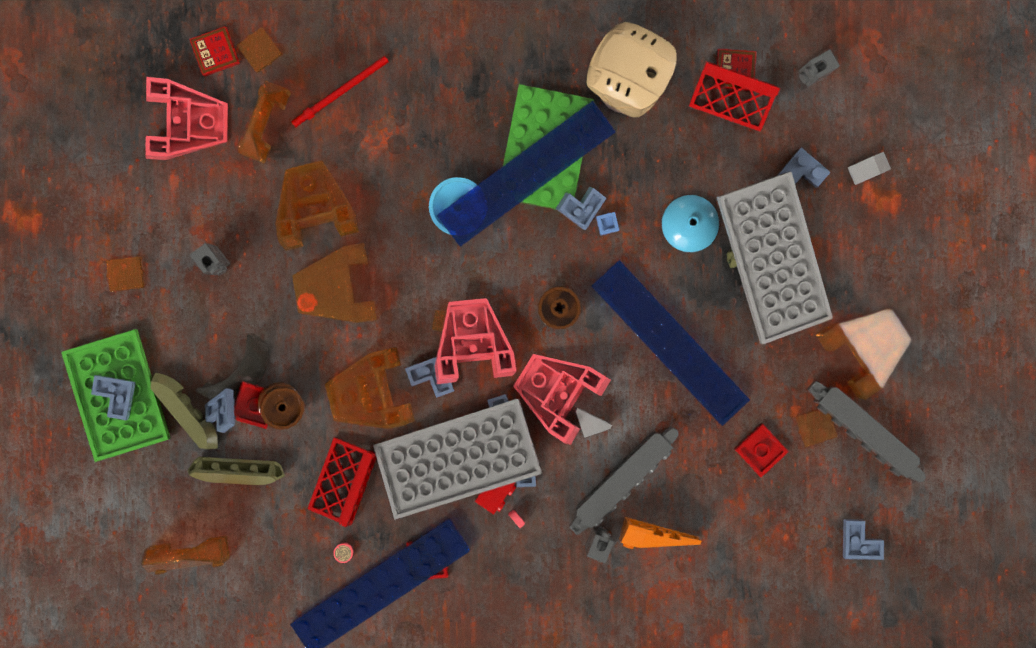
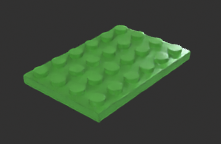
[497,84,594,209]
[61,329,171,462]

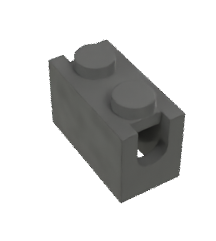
[799,50,840,87]
[190,243,231,276]
[584,526,614,564]

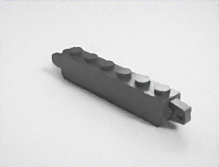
[807,381,926,482]
[569,427,679,535]

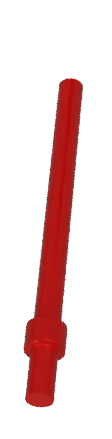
[291,56,389,128]

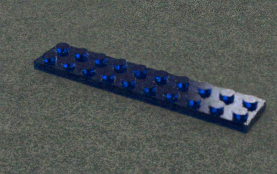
[437,101,616,247]
[591,260,750,426]
[290,518,471,648]

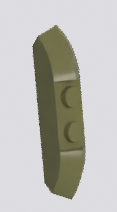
[150,373,218,449]
[187,457,285,485]

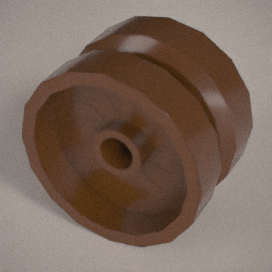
[538,287,581,329]
[257,382,304,430]

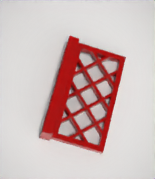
[689,61,780,132]
[307,437,377,527]

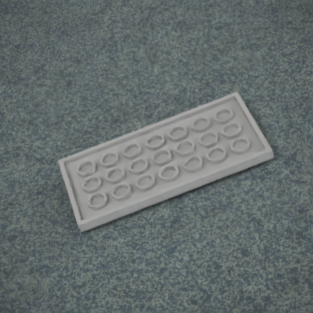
[717,172,833,344]
[373,399,542,519]

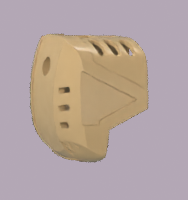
[587,22,676,117]

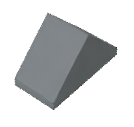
[848,152,891,185]
[575,407,612,438]

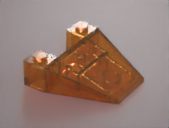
[238,81,291,164]
[275,161,360,251]
[292,243,378,323]
[816,308,911,400]
[325,347,415,429]
[141,536,230,575]

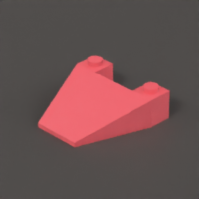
[146,77,228,160]
[435,298,516,384]
[513,354,611,445]

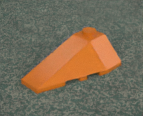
[619,517,701,549]

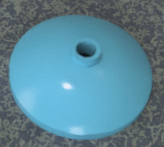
[429,177,487,236]
[662,195,719,252]

